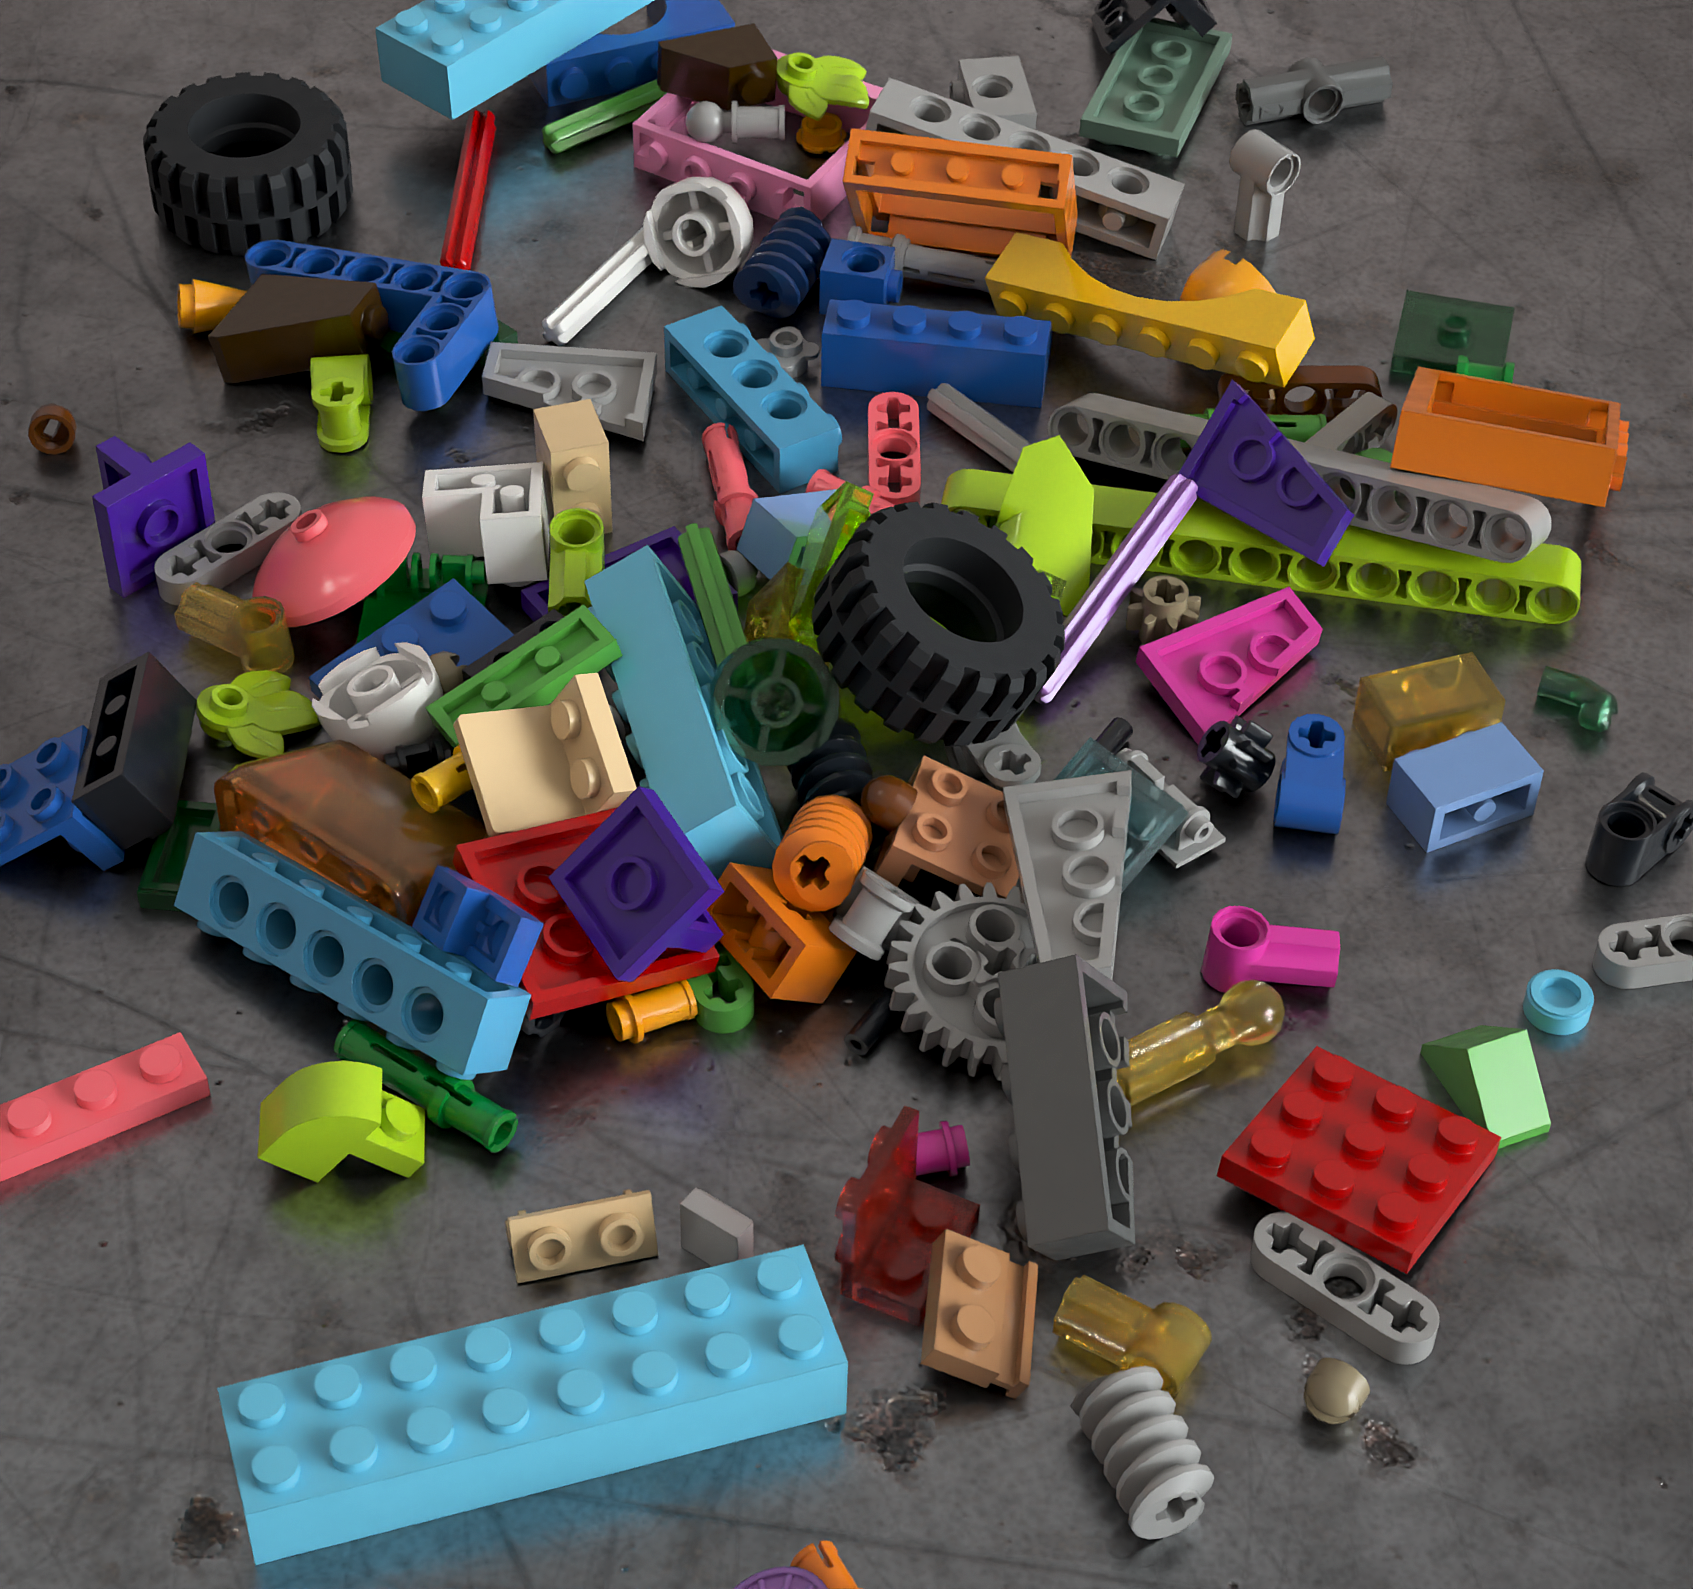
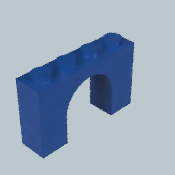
[528,0,735,107]

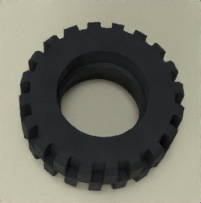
[143,72,353,256]
[812,502,1065,746]

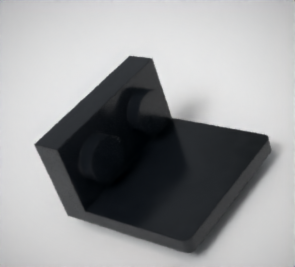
[1091,0,1217,55]

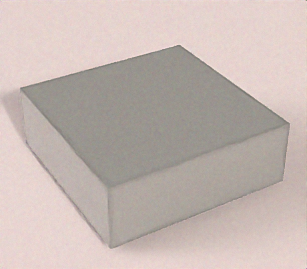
[680,1187,753,1266]

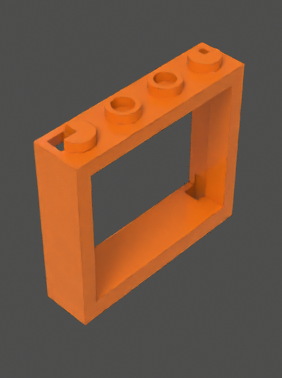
[842,128,1078,258]
[1390,367,1629,507]

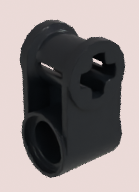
[1586,772,1693,886]

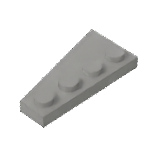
[1003,770,1132,980]

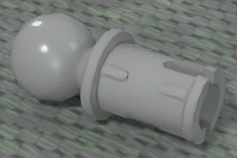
[685,101,785,144]

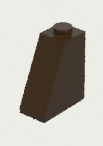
[208,274,390,383]

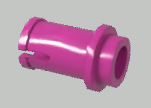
[878,1120,970,1183]

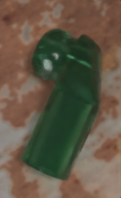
[1537,666,1618,732]

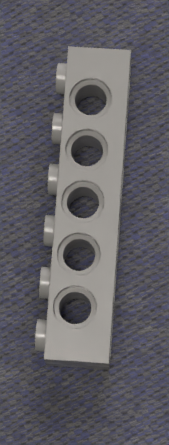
[865,77,1185,260]

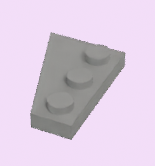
[482,342,657,441]

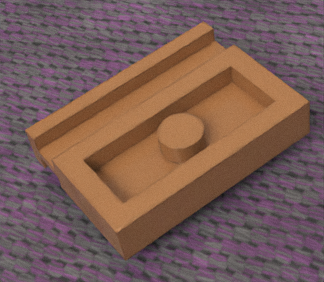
[920,1229,1038,1399]

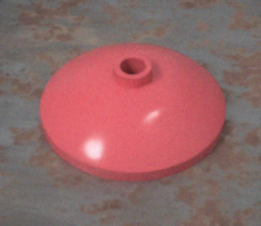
[252,496,416,627]

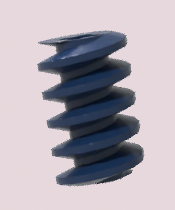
[733,207,831,318]

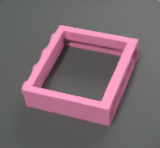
[633,50,883,221]

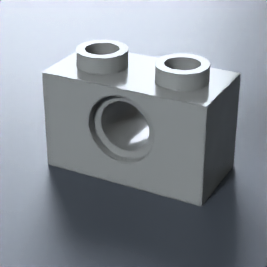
[949,56,1037,130]

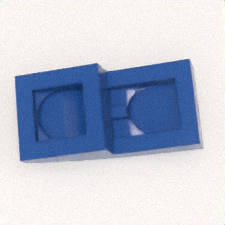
[412,865,544,987]

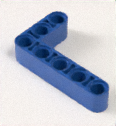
[245,240,499,411]

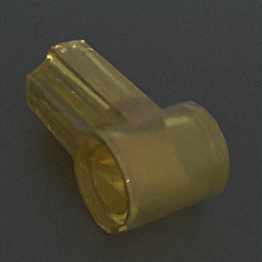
[174,581,295,673]
[1053,1275,1212,1400]

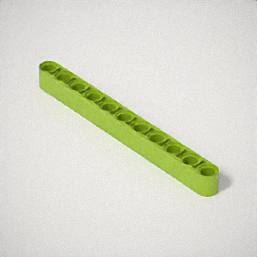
[941,469,1581,624]

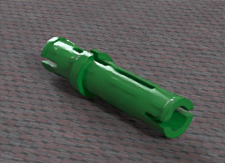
[334,1019,518,1153]

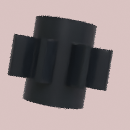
[1197,715,1276,798]

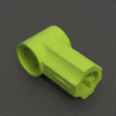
[548,508,605,616]

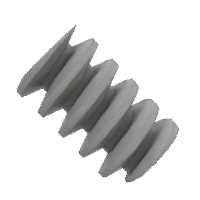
[1071,1366,1214,1539]

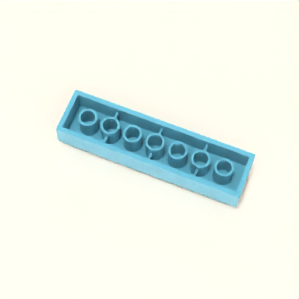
[217,1244,848,1566]

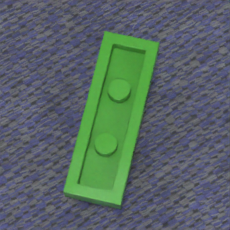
[425,605,623,748]

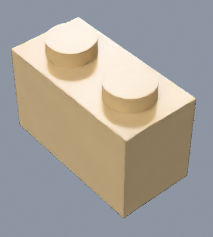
[533,399,612,534]

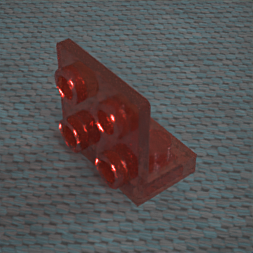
[834,1106,980,1327]

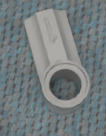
[1229,129,1301,242]

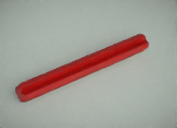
[440,110,496,270]

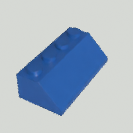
[821,299,1053,408]

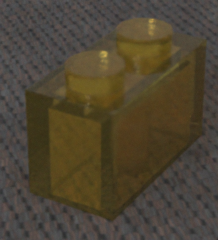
[1352,652,1506,772]

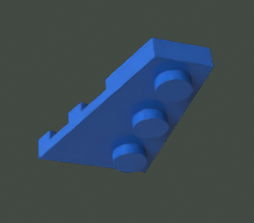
[309,578,514,699]

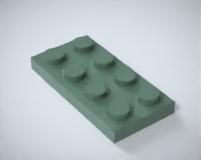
[1079,17,1232,157]

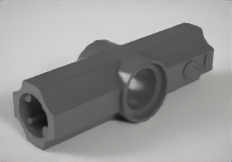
[1235,56,1393,125]

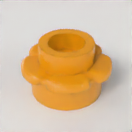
[796,112,846,154]

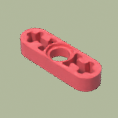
[867,392,921,505]

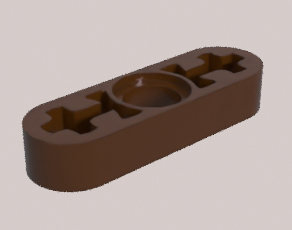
[1218,365,1383,423]

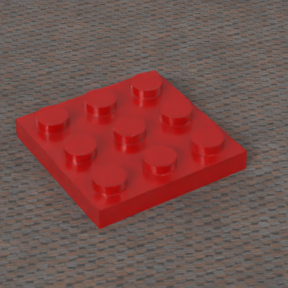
[452,807,720,1020]
[1217,1046,1502,1274]

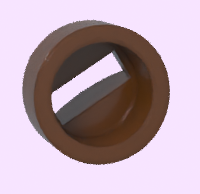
[28,403,77,455]
[860,775,918,833]

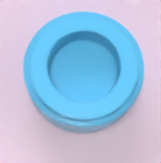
[1523,969,1594,1035]

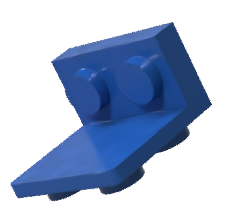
[0,725,125,871]

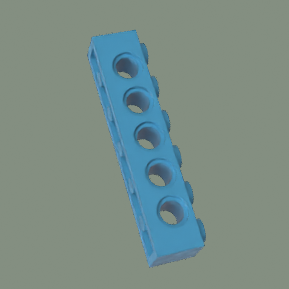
[174,831,532,1080]

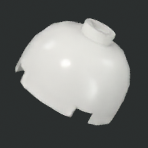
[643,176,754,288]
[312,642,443,762]

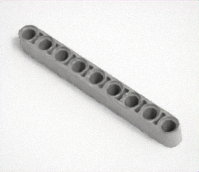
[1048,393,1552,563]

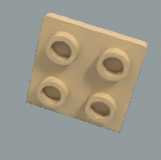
[453,673,637,837]

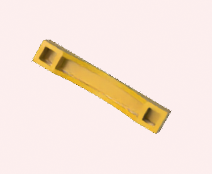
[985,232,1315,387]

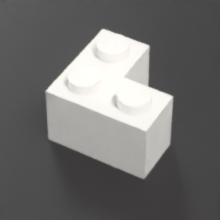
[422,462,550,587]

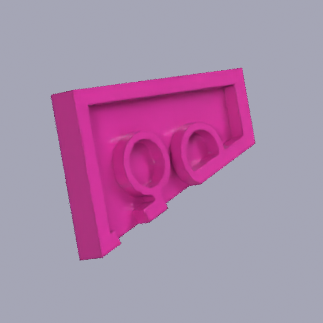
[1136,587,1323,745]

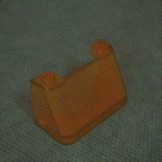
[214,740,490,927]

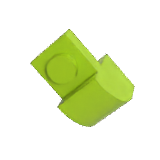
[257,1061,425,1183]

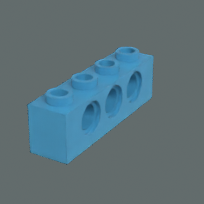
[664,305,842,494]

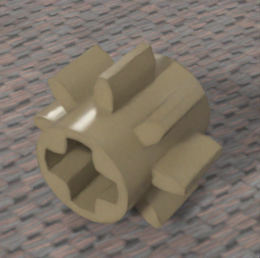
[1126,576,1201,645]

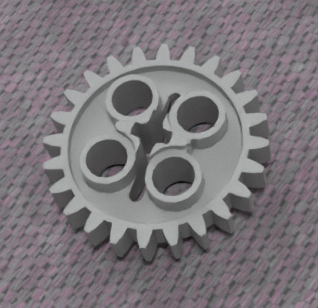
[884,882,1037,1081]

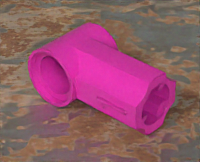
[1201,906,1340,994]

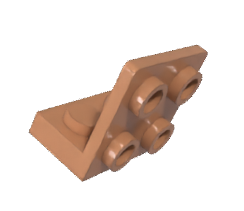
[872,756,1019,899]

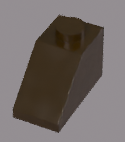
[657,23,778,110]

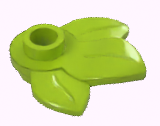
[776,52,869,121]
[196,670,321,761]

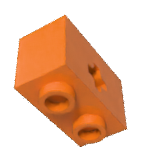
[706,862,857,1004]

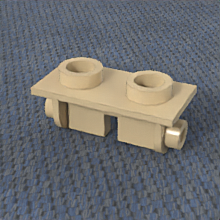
[505,1189,658,1284]

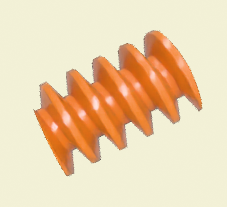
[772,794,873,912]

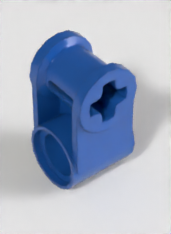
[1273,714,1346,835]

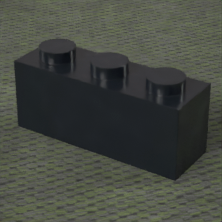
[71,652,197,851]

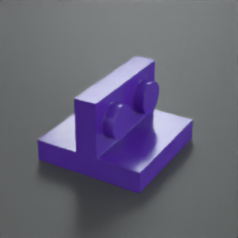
[92,436,215,598]
[548,786,725,982]

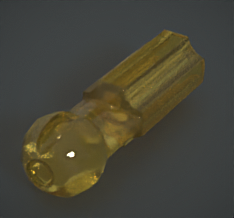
[1117,979,1285,1106]

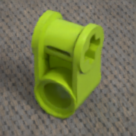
[310,354,373,453]

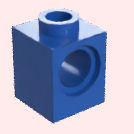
[819,238,903,315]

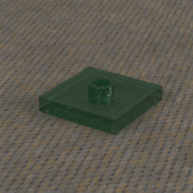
[1390,290,1515,375]

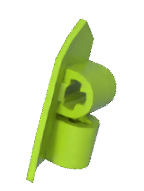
[996,435,1094,617]

